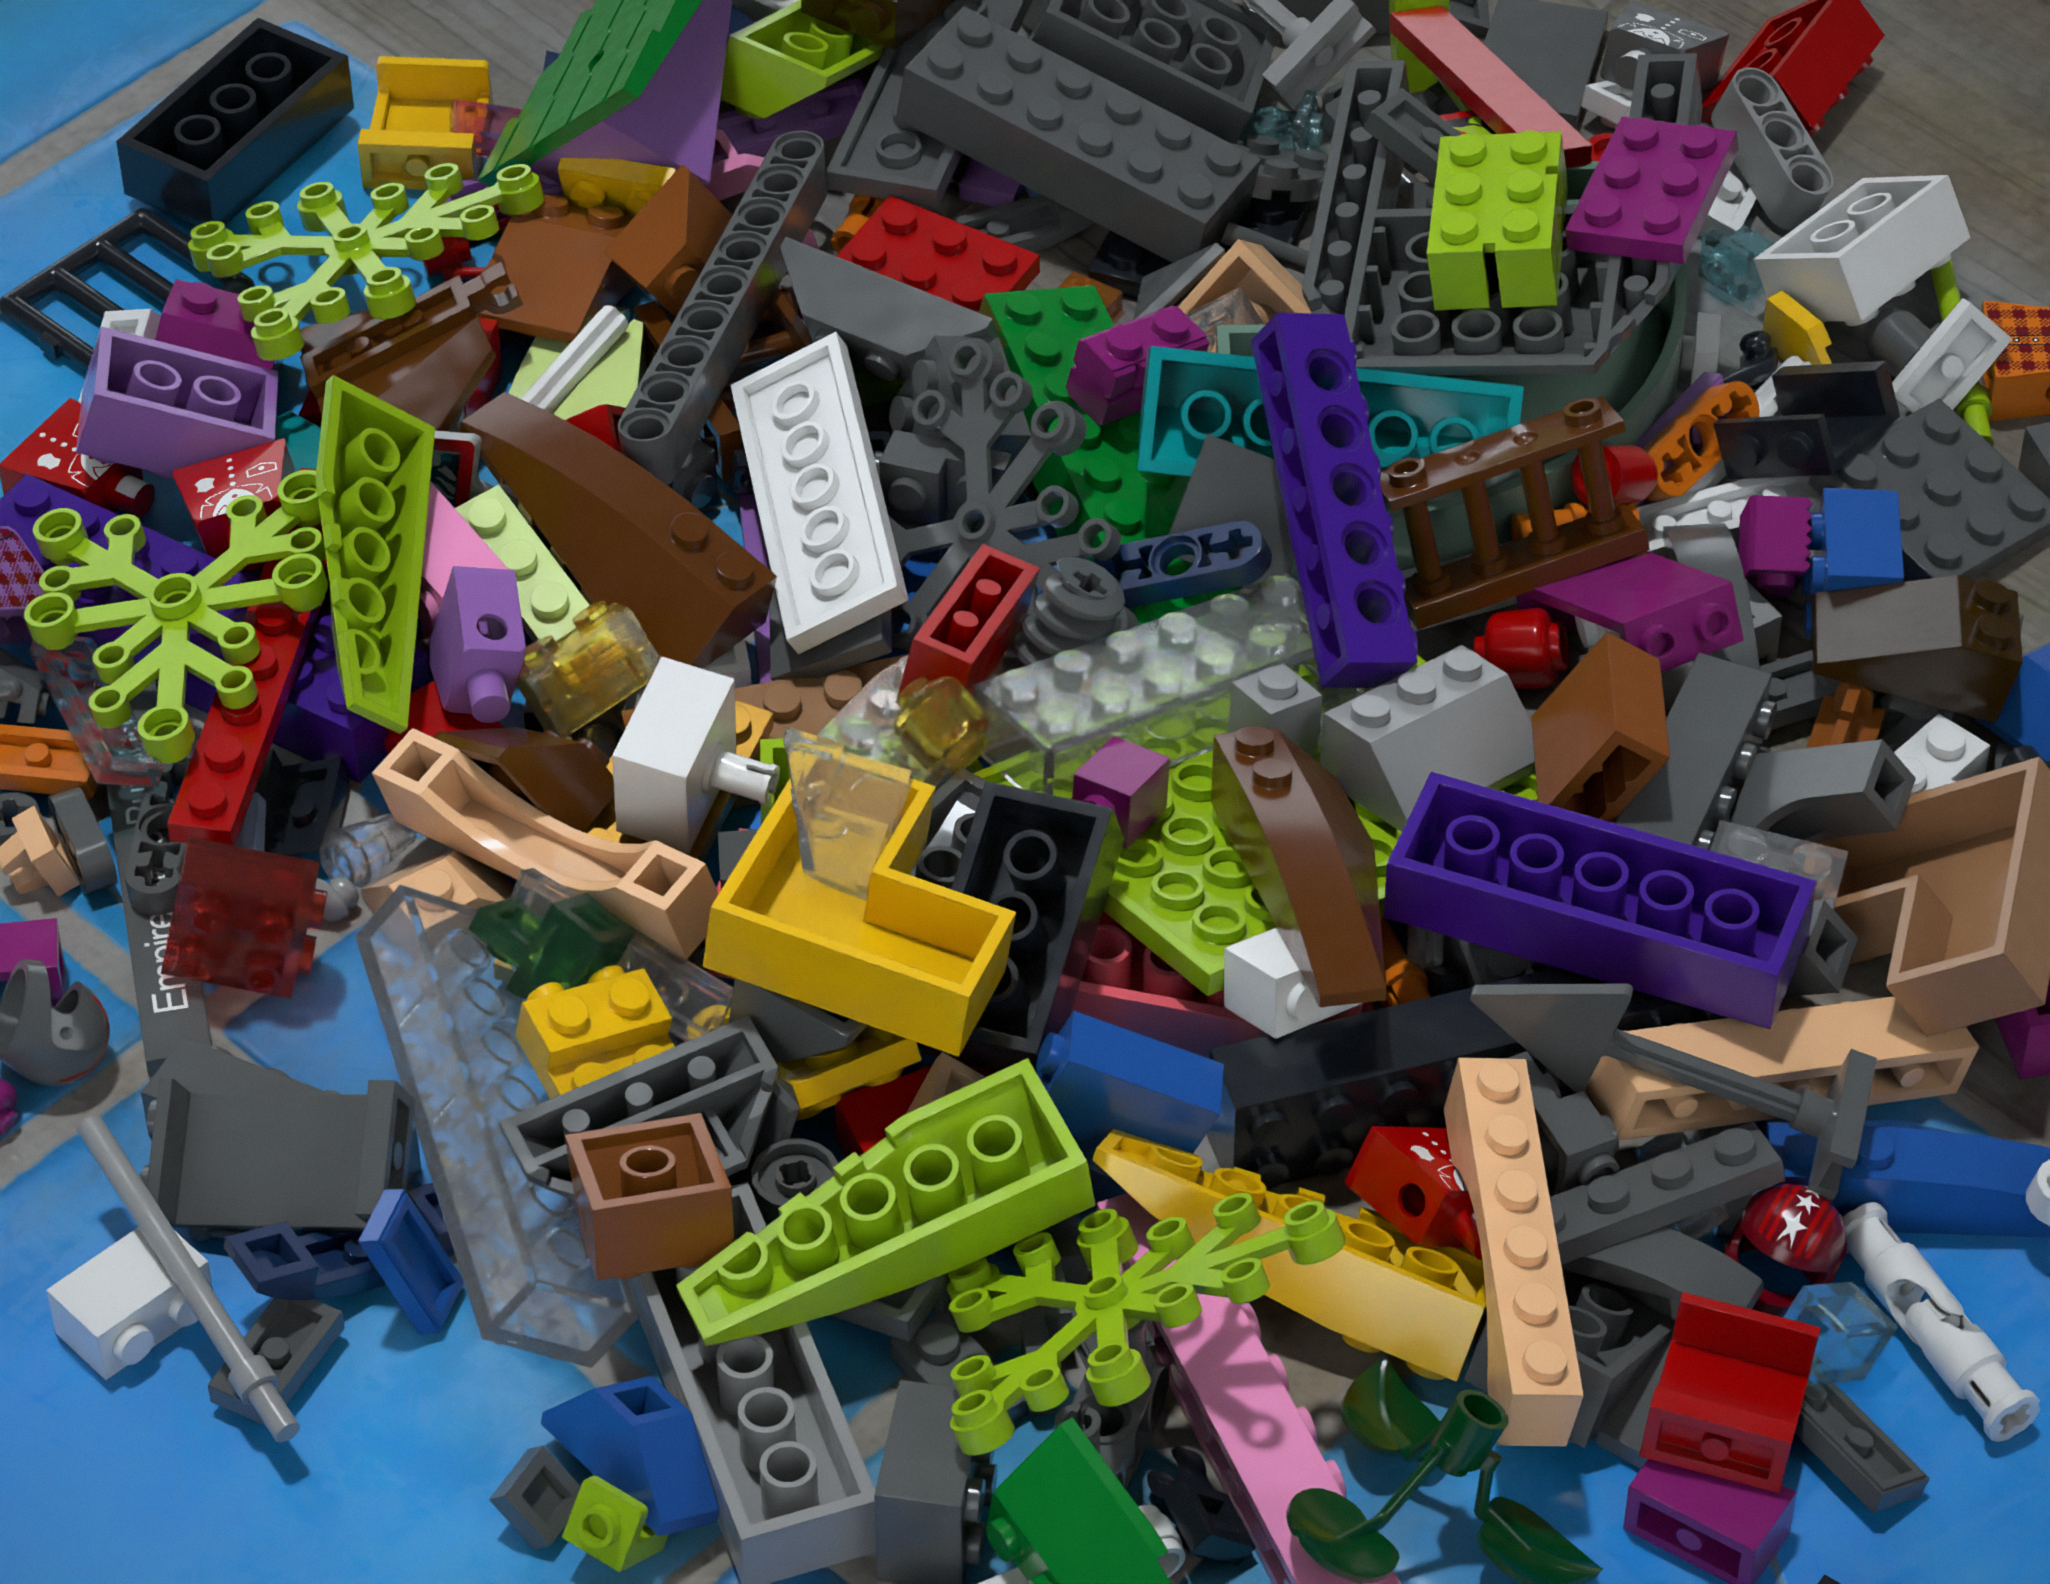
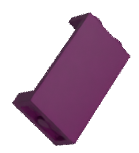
[1516,551,1744,673]

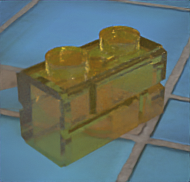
[516,601,661,738]

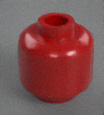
[1474,608,1569,691]

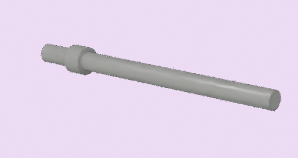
[77,1115,300,1442]

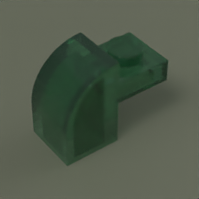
[468,893,636,999]

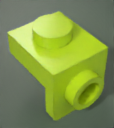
[562,1475,669,1573]

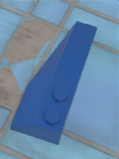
[1757,1118,2050,1237]

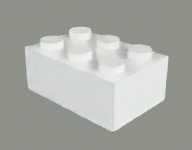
[1753,175,1971,326]

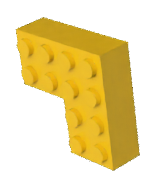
[703,744,1016,1057]

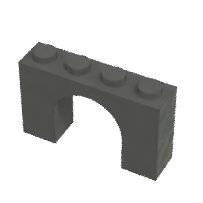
[1718,739,1916,997]

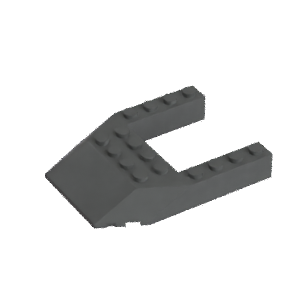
[1302,53,1703,376]

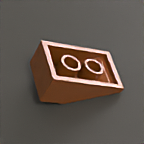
[477,194,636,343]

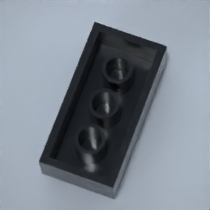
[116,18,354,226]
[916,781,1125,1071]

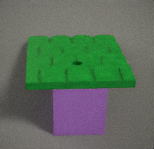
[477,0,732,187]

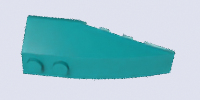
[1137,346,1524,476]

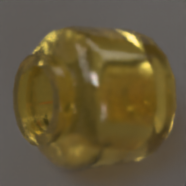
[893,676,989,774]

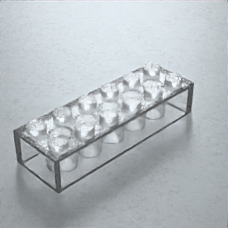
[971,573,1357,799]

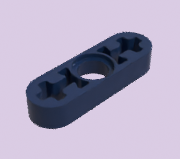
[1093,521,1272,608]

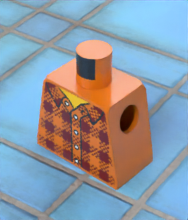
[1981,301,2050,421]

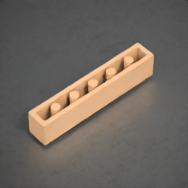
[1585,996,1979,1141]

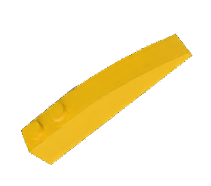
[1092,1129,1487,1382]

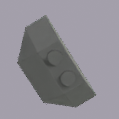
[780,237,999,381]
[499,1016,779,1202]

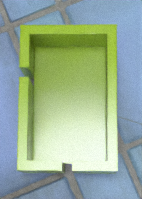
[1427,131,1568,310]

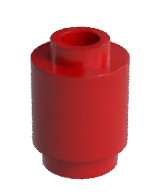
[1570,444,1658,506]

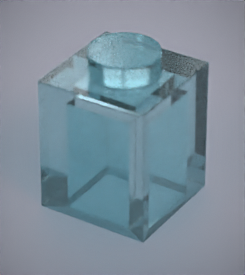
[1783,1282,1899,1385]

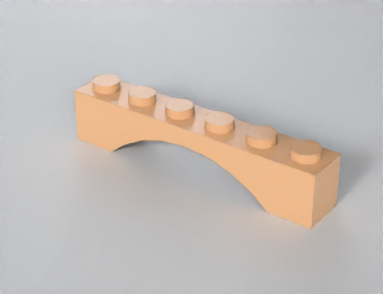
[372,728,719,960]
[1444,1058,1584,1447]

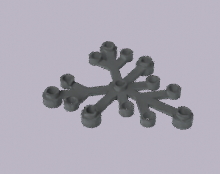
[889,338,1139,655]

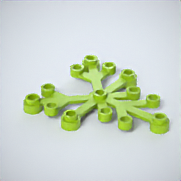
[188,163,545,361]
[24,470,328,764]
[947,1193,1346,1455]

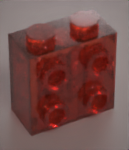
[161,837,327,999]

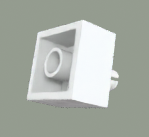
[612,657,780,854]

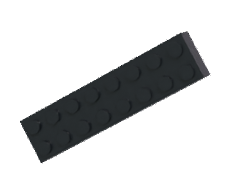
[1207,968,1728,1190]

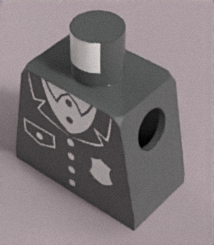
[1600,0,1729,92]

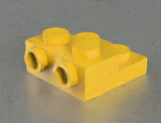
[515,965,675,1099]
[773,1025,921,1121]

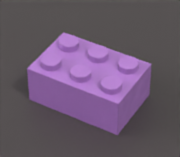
[76,326,278,479]

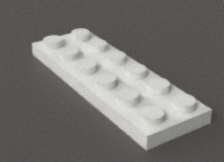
[731,332,909,655]

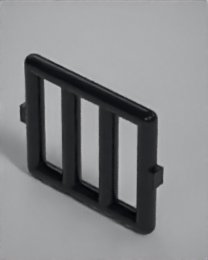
[0,208,255,372]

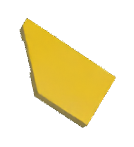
[1763,291,1832,365]

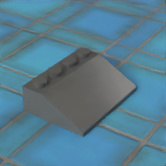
[1029,0,1279,144]

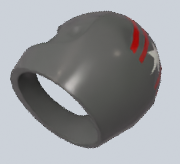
[0,959,110,1086]

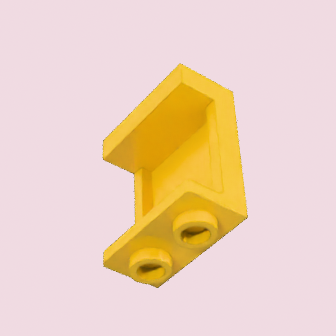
[358,56,493,190]

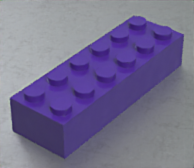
[1383,772,1817,1030]

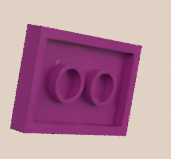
[1565,117,1739,264]

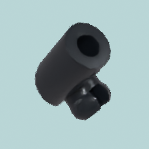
[1722,331,1779,393]

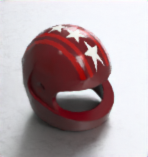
[1725,1184,1848,1319]

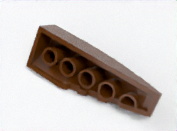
[460,392,777,669]
[1211,726,1387,1007]

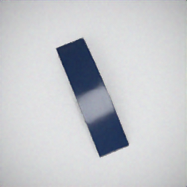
[223,1174,498,1300]

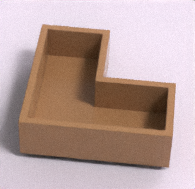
[1802,756,2050,1037]

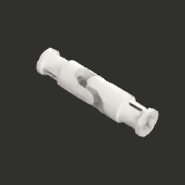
[1842,1202,2040,1442]

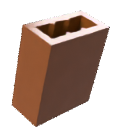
[1531,632,1670,822]

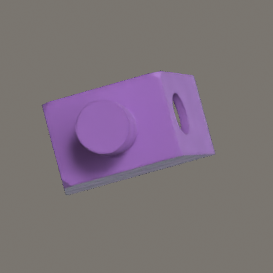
[426,566,526,723]

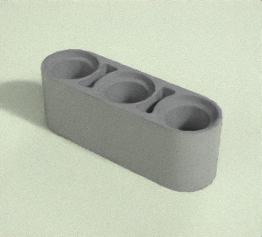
[1711,68,1834,231]

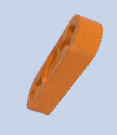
[1642,381,1760,501]

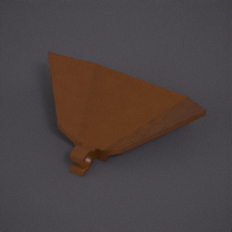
[300,262,524,431]

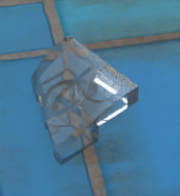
[783,727,914,901]

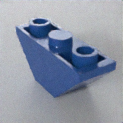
[541,1376,719,1536]

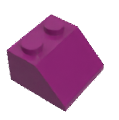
[155,279,284,375]

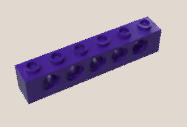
[1251,312,1418,688]

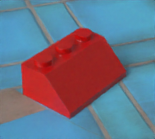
[1701,0,1885,137]

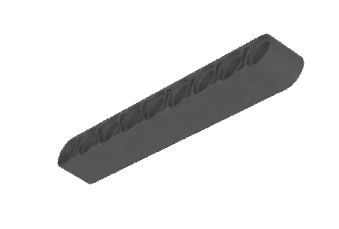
[618,131,828,485]

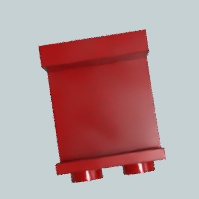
[1639,1292,1821,1493]

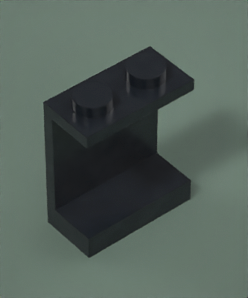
[1713,361,1900,479]

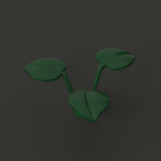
[1286,1358,1603,1584]

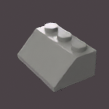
[1319,645,1536,832]

